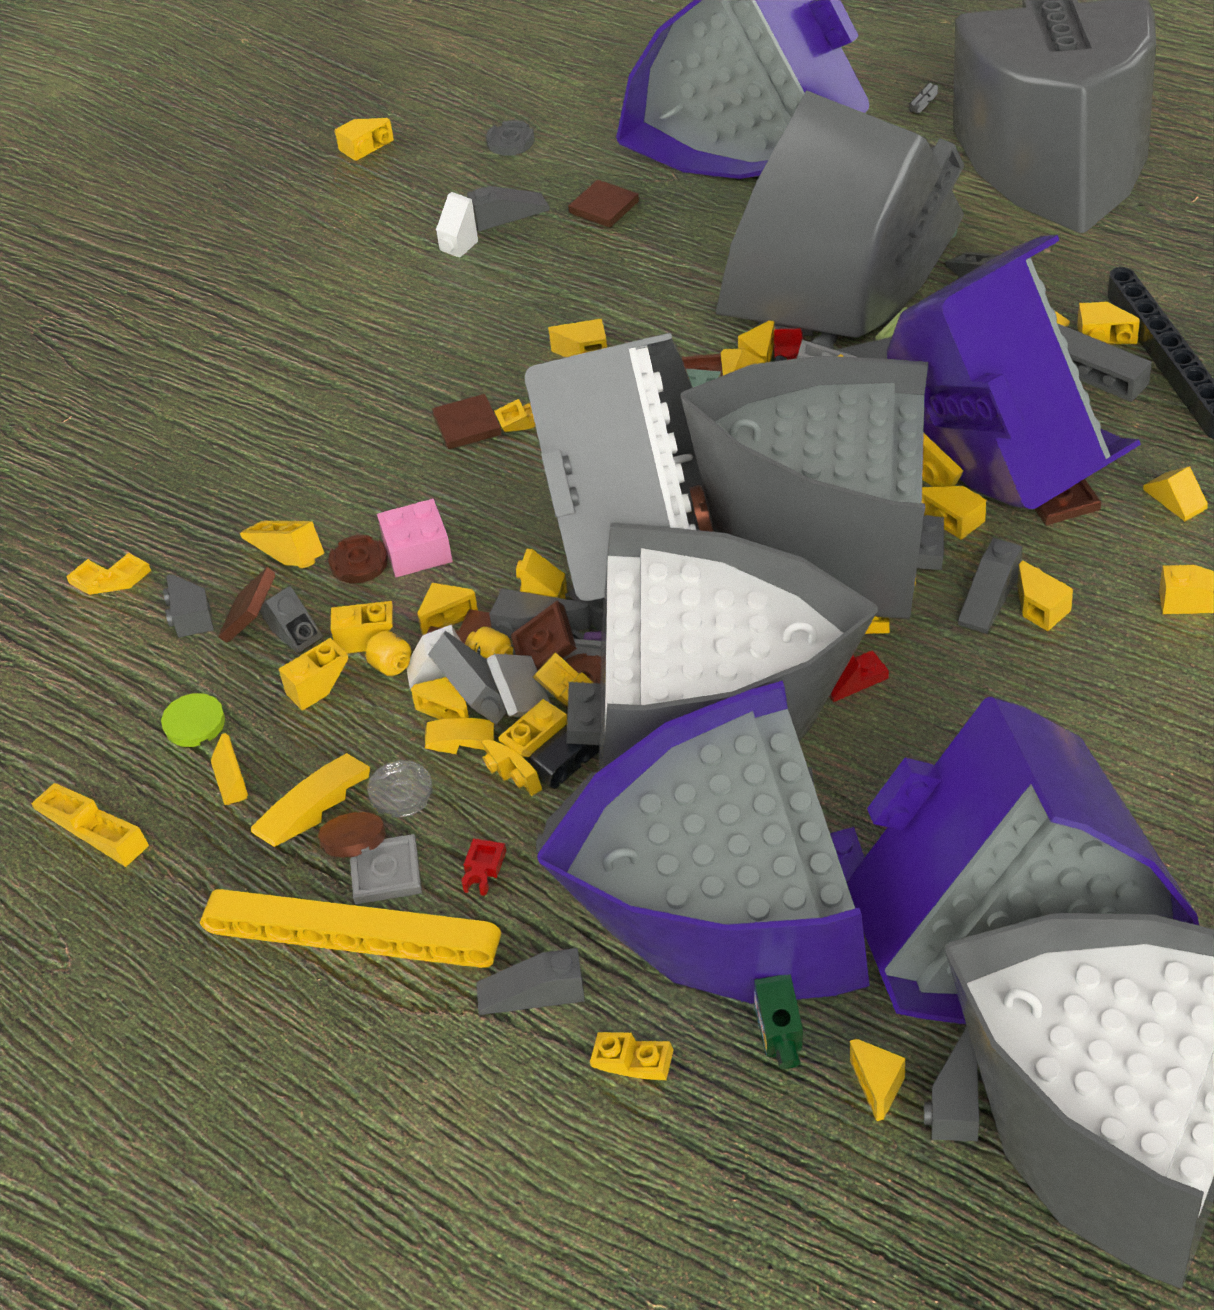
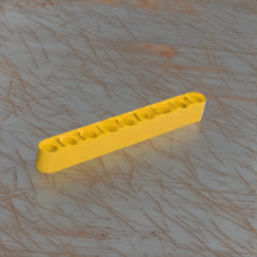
[200,889,502,968]

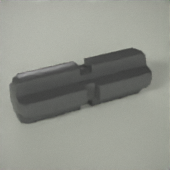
[909,83,938,114]

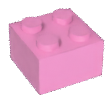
[377,499,453,577]

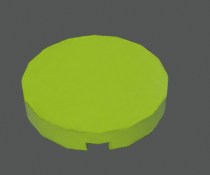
[161,693,225,747]

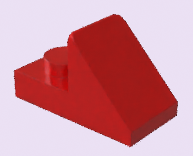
[774,328,803,360]
[829,650,889,703]

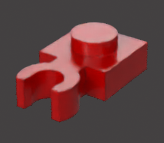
[462,838,507,896]

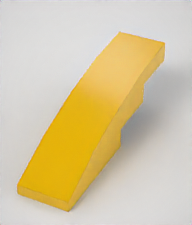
[251,753,370,847]

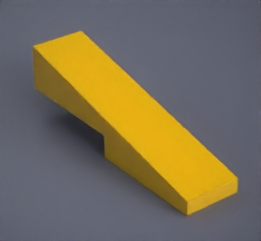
[31,783,149,867]

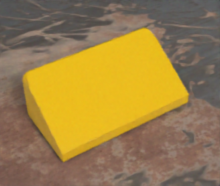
[211,733,248,805]

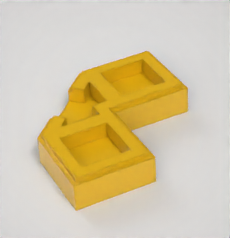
[66,553,151,595]

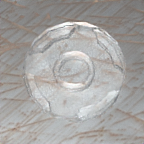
[367,760,433,818]

